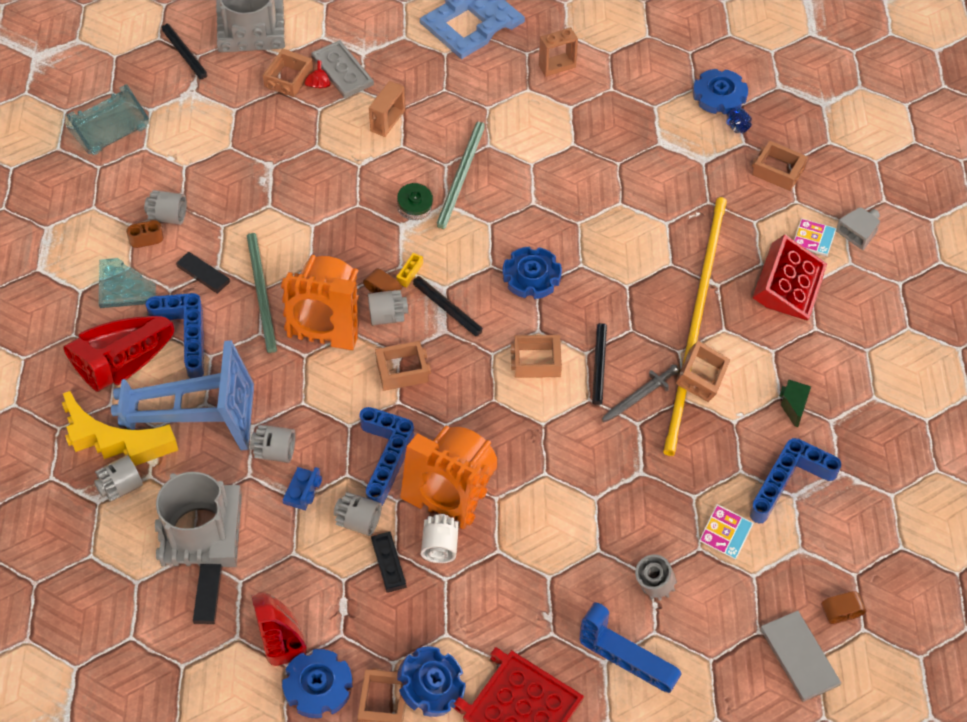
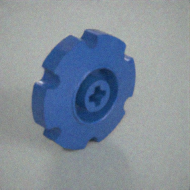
[693,69,748,115]
[503,247,562,299]
[397,646,466,717]
[282,649,353,718]

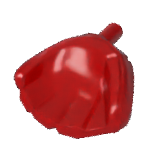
[304,60,330,88]

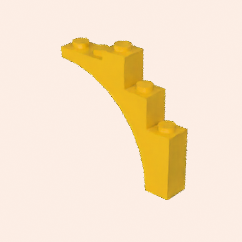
[62,391,179,466]

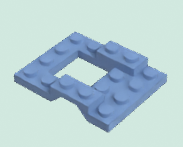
[420,0,525,59]

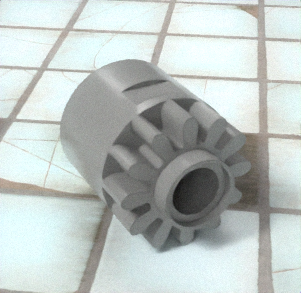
[144,190,187,225]
[368,290,408,326]
[250,425,295,463]
[94,455,143,502]
[334,492,382,536]
[635,554,677,600]

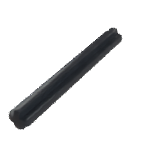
[162,23,207,80]
[413,276,483,336]
[592,323,607,405]

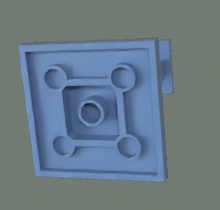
[111,340,254,450]

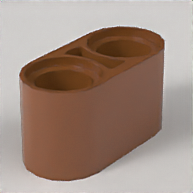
[126,220,164,248]
[363,268,402,293]
[821,591,867,624]

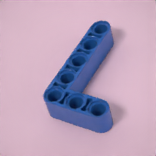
[146,293,204,379]
[359,407,414,506]
[750,438,841,524]
[579,602,682,693]

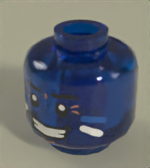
[726,108,752,134]

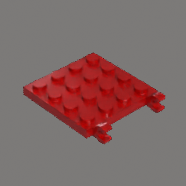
[454,647,584,722]

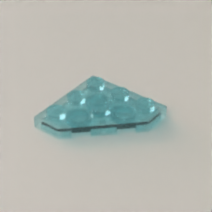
[99,258,156,308]

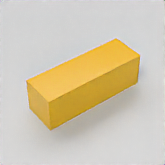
[396,253,423,288]

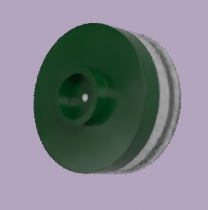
[396,183,433,220]

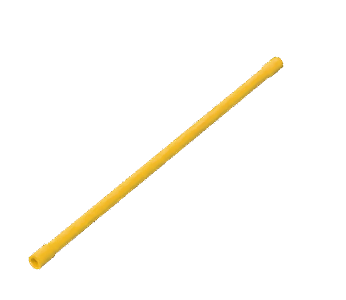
[663,197,727,456]

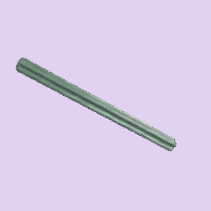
[437,121,485,229]
[247,233,277,353]

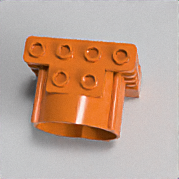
[281,255,359,351]
[400,425,497,530]

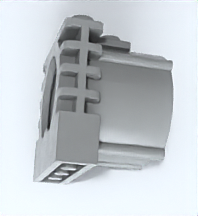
[216,0,285,52]
[155,472,242,567]

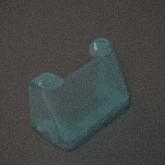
[65,84,149,155]

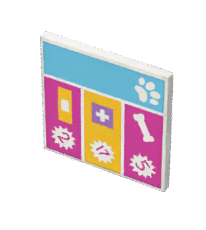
[794,218,837,257]
[699,504,754,560]

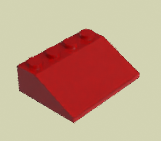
[752,234,827,321]

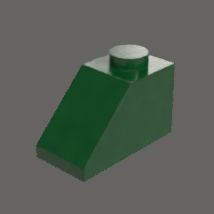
[779,380,811,427]

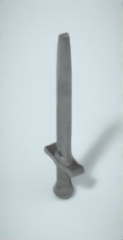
[602,364,679,422]

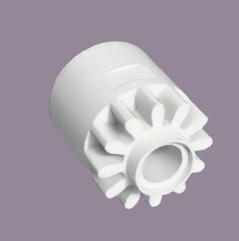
[421,514,458,563]

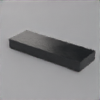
[176,252,230,294]
[371,531,407,593]
[193,564,222,624]

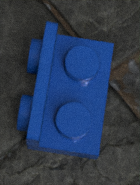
[283,467,322,511]

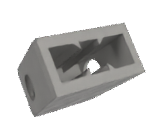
[836,208,880,250]

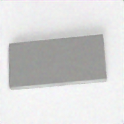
[311,40,374,98]
[760,611,841,702]

